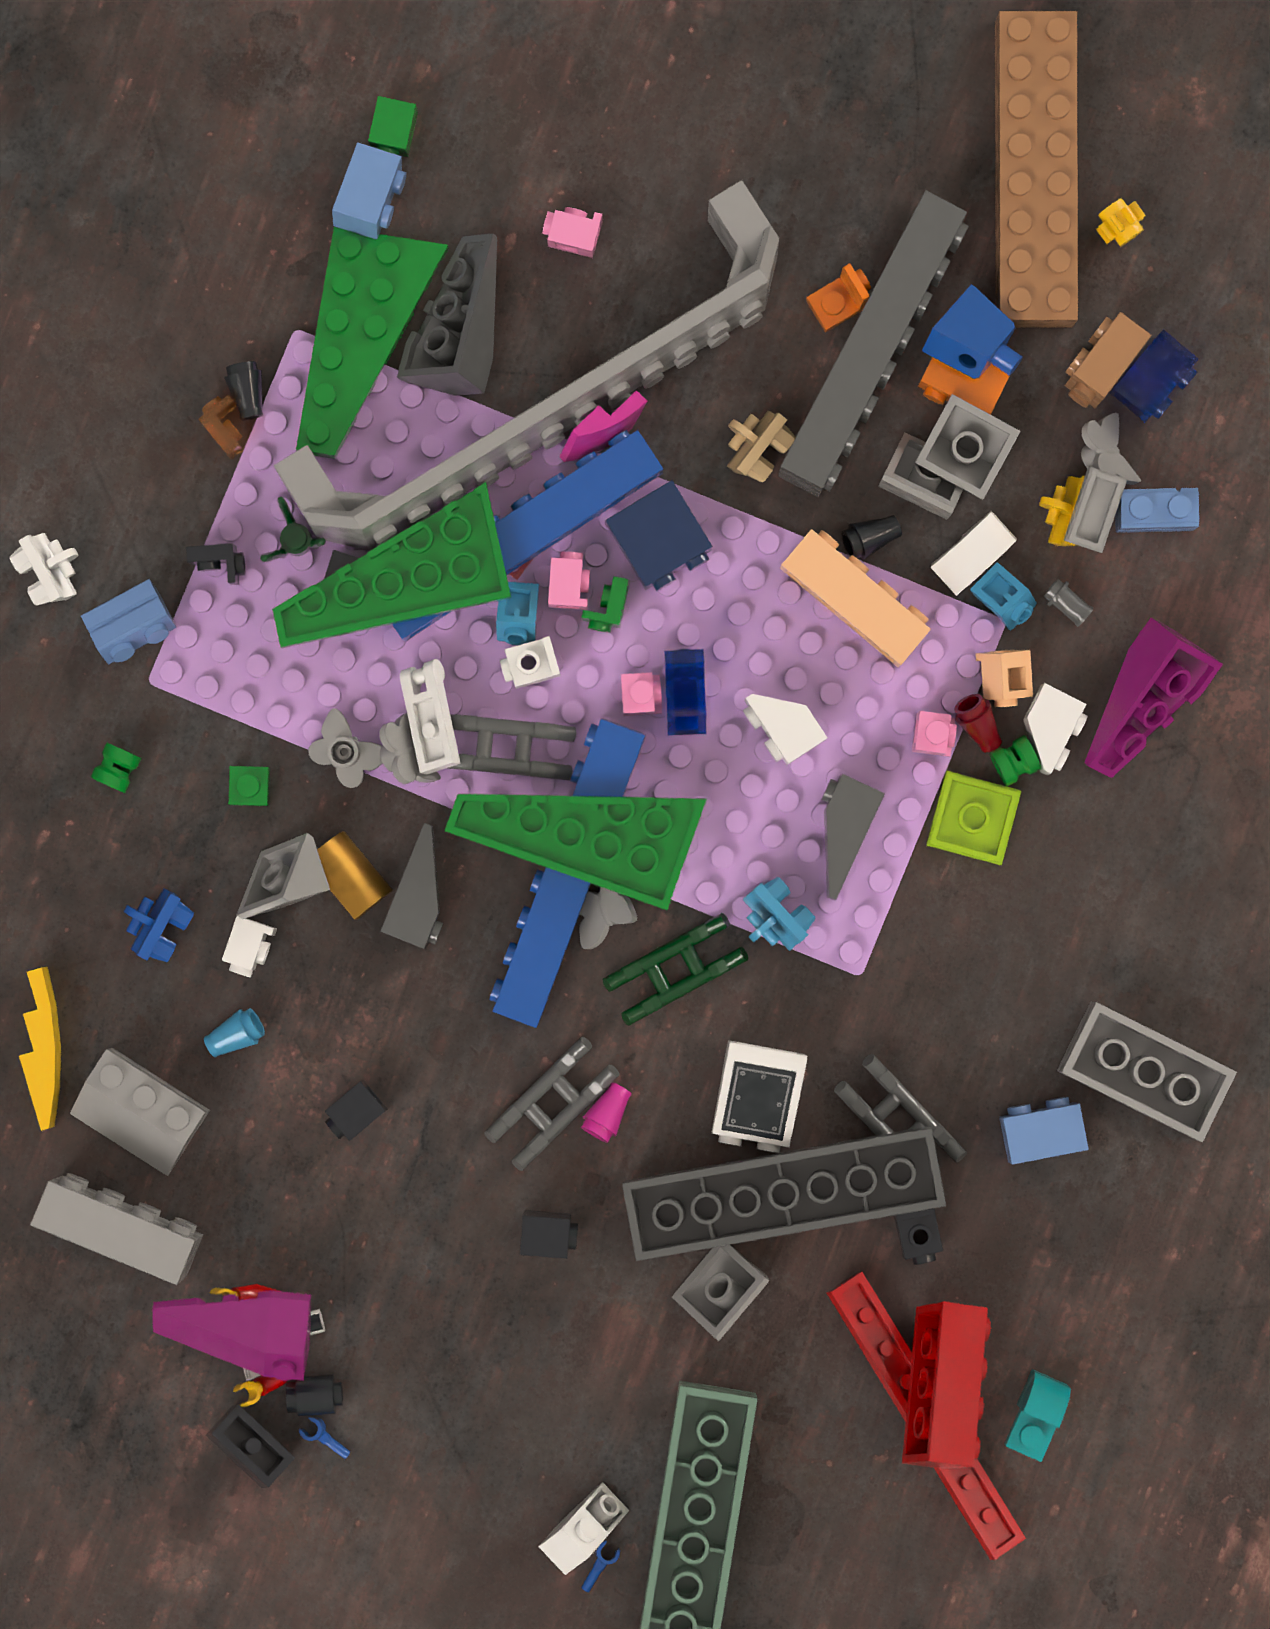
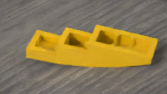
[19,967,61,1131]

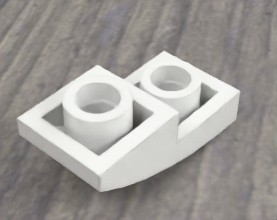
[931,511,1017,596]

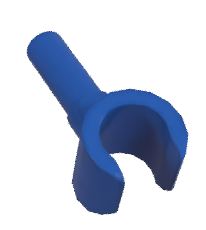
[299,1417,350,1459]
[581,1541,620,1592]

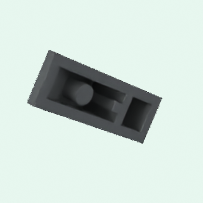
[821,774,885,900]
[380,823,444,949]

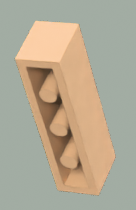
[780,529,931,668]

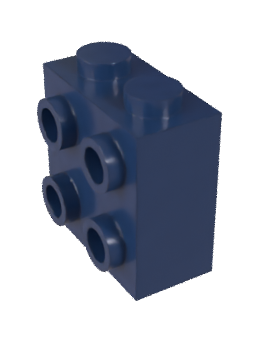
[605,480,713,591]

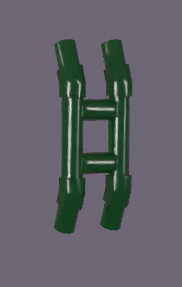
[603,913,749,1026]

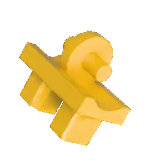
[1039,476,1085,546]

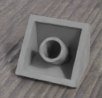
[915,394,1020,500]
[878,432,963,520]
[237,833,330,919]
[672,1245,769,1341]

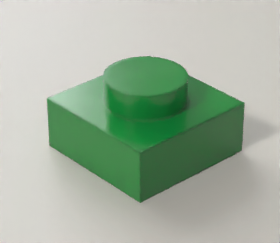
[228,766,270,806]

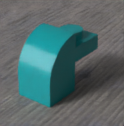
[1004,1369,1071,1462]

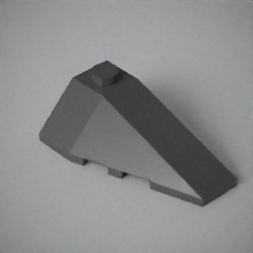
[397,233,497,396]

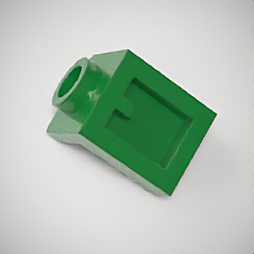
[581,576,630,633]

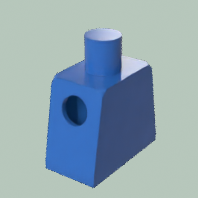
[922,284,1023,379]

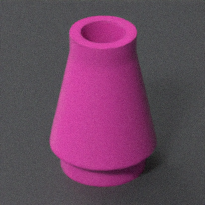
[581,1082,632,1143]

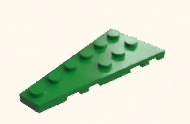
[296,227,448,459]
[272,482,511,648]
[445,793,707,910]

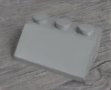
[70,1048,210,1176]

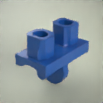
[123,888,194,962]

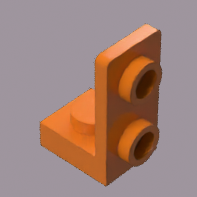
[806,263,871,333]

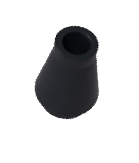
[224,361,263,421]
[841,515,902,560]

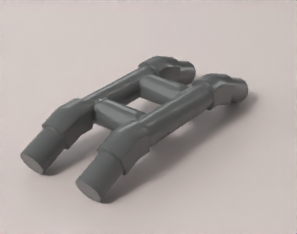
[447,714,576,781]
[484,1037,620,1171]
[834,1054,967,1163]

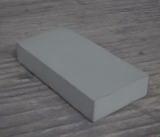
[1063,466,1127,553]

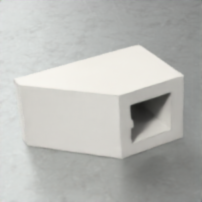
[1023,683,1088,775]
[743,694,827,765]
[538,1482,629,1575]

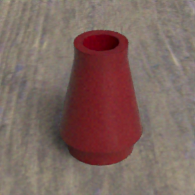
[954,694,1002,753]

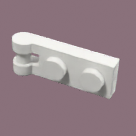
[400,659,461,774]

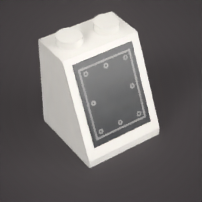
[712,1040,808,1153]

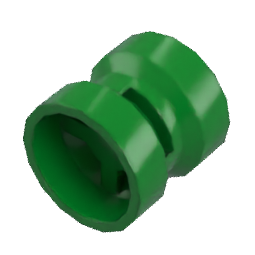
[989,735,1042,787]
[90,742,142,793]

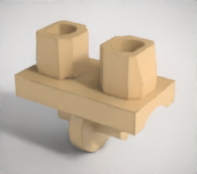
[727,411,796,482]

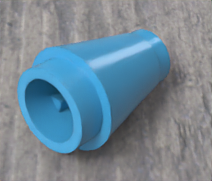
[204,1008,265,1057]

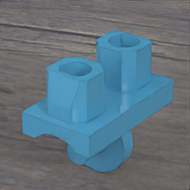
[742,877,816,951]

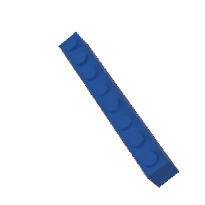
[392,430,663,643]
[489,718,646,1028]

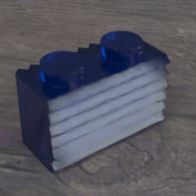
[1110,329,1199,422]

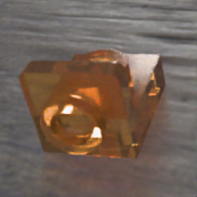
[198,395,243,460]

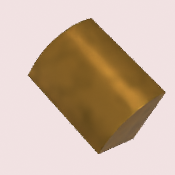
[317,831,393,920]

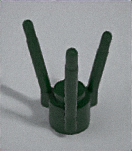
[260,496,326,562]

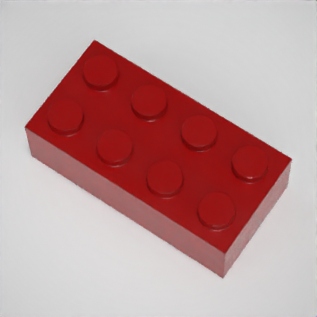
[902,1301,991,1469]

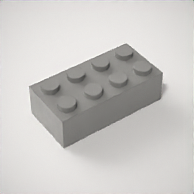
[1057,1001,1237,1142]
[31,1173,203,1285]

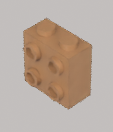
[1064,312,1152,408]

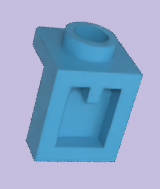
[970,562,1037,630]
[496,582,539,645]

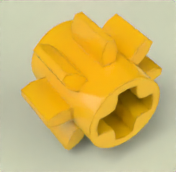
[1096,198,1146,247]

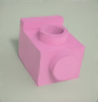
[542,207,603,258]
[548,552,590,610]
[621,672,662,716]
[912,711,957,757]

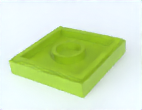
[926,771,1021,866]

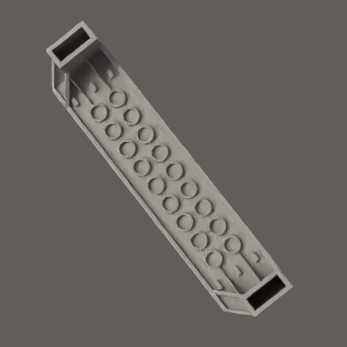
[274,180,779,551]

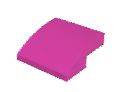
[559,391,647,462]

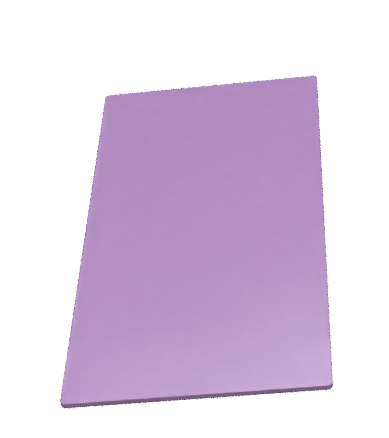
[149,330,1005,975]

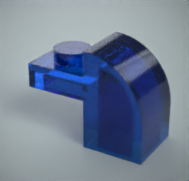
[664,649,707,736]

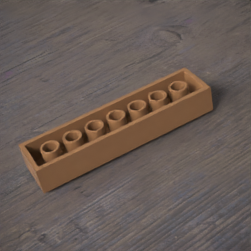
[995,11,1078,328]

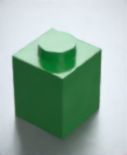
[368,96,418,157]

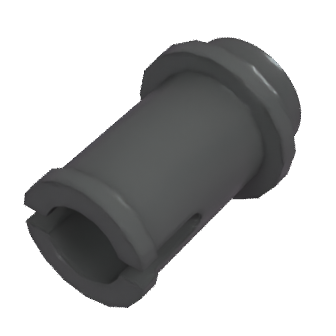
[1043,579,1094,627]

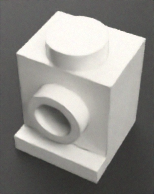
[500,636,561,689]
[222,916,277,978]

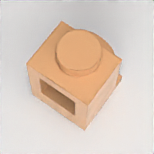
[975,650,1033,707]

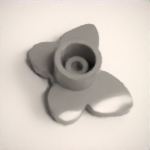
[1081,413,1141,485]
[309,708,383,788]
[380,712,441,784]
[579,887,637,949]

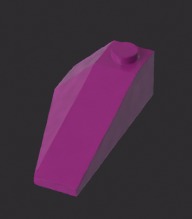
[1084,617,1223,778]
[152,1291,311,1381]

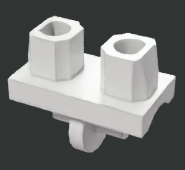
[10,533,78,605]

